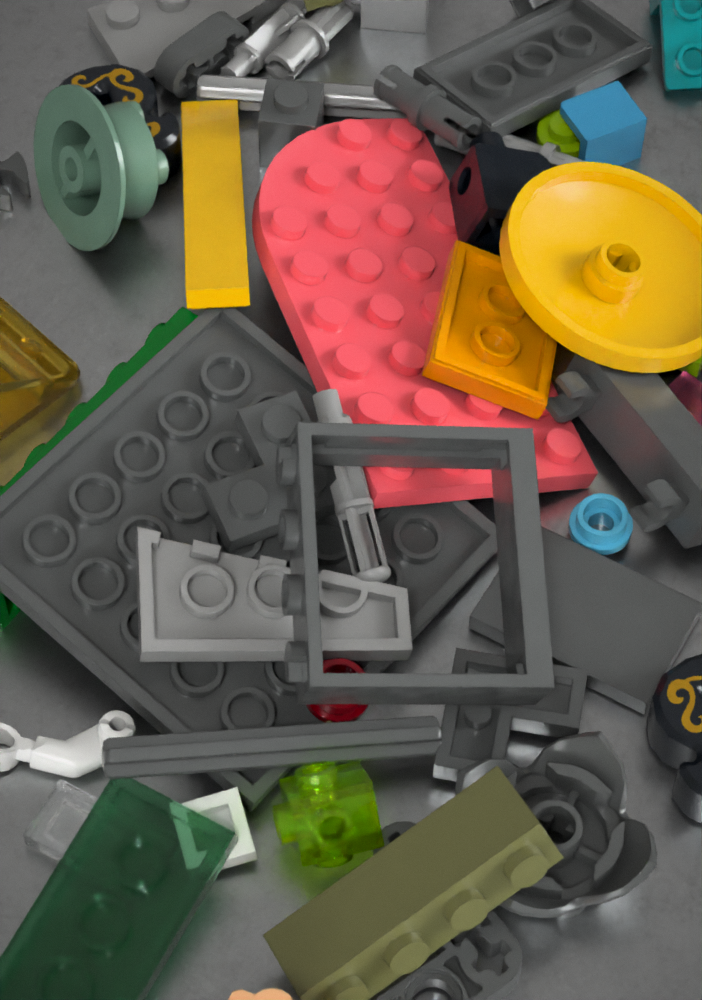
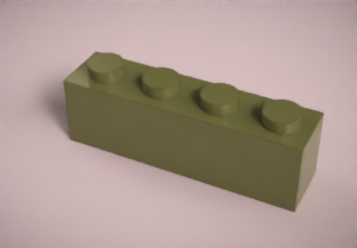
[263,765,564,1000]

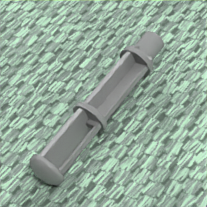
[221,0,319,77]
[312,389,391,583]

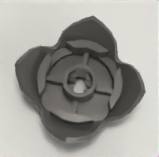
[455,731,657,918]

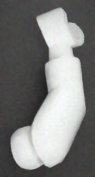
[0,710,136,778]

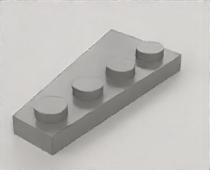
[87,0,288,79]
[135,527,413,662]

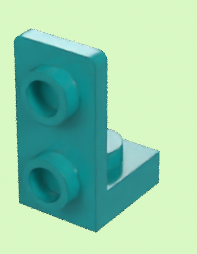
[649,0,702,92]

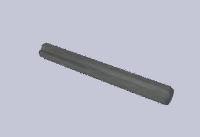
[102,716,442,780]

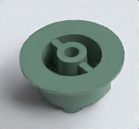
[34,84,169,251]

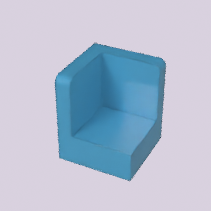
[560,80,647,166]

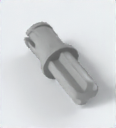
[265,1,353,80]

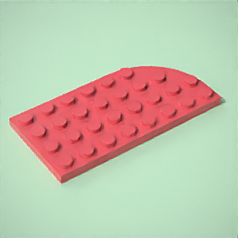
[252,118,598,509]

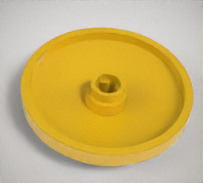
[499,162,702,373]

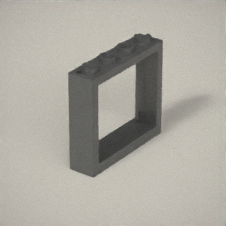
[275,422,555,705]

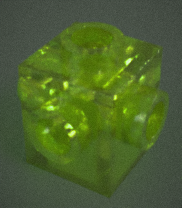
[272,761,385,868]

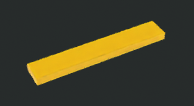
[181,100,250,309]

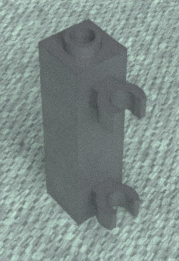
[546,353,702,549]

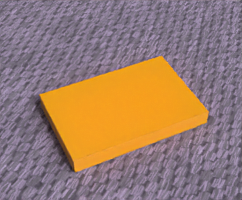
[422,240,557,420]

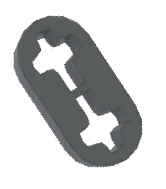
[154,11,250,98]

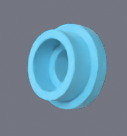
[568,493,633,555]

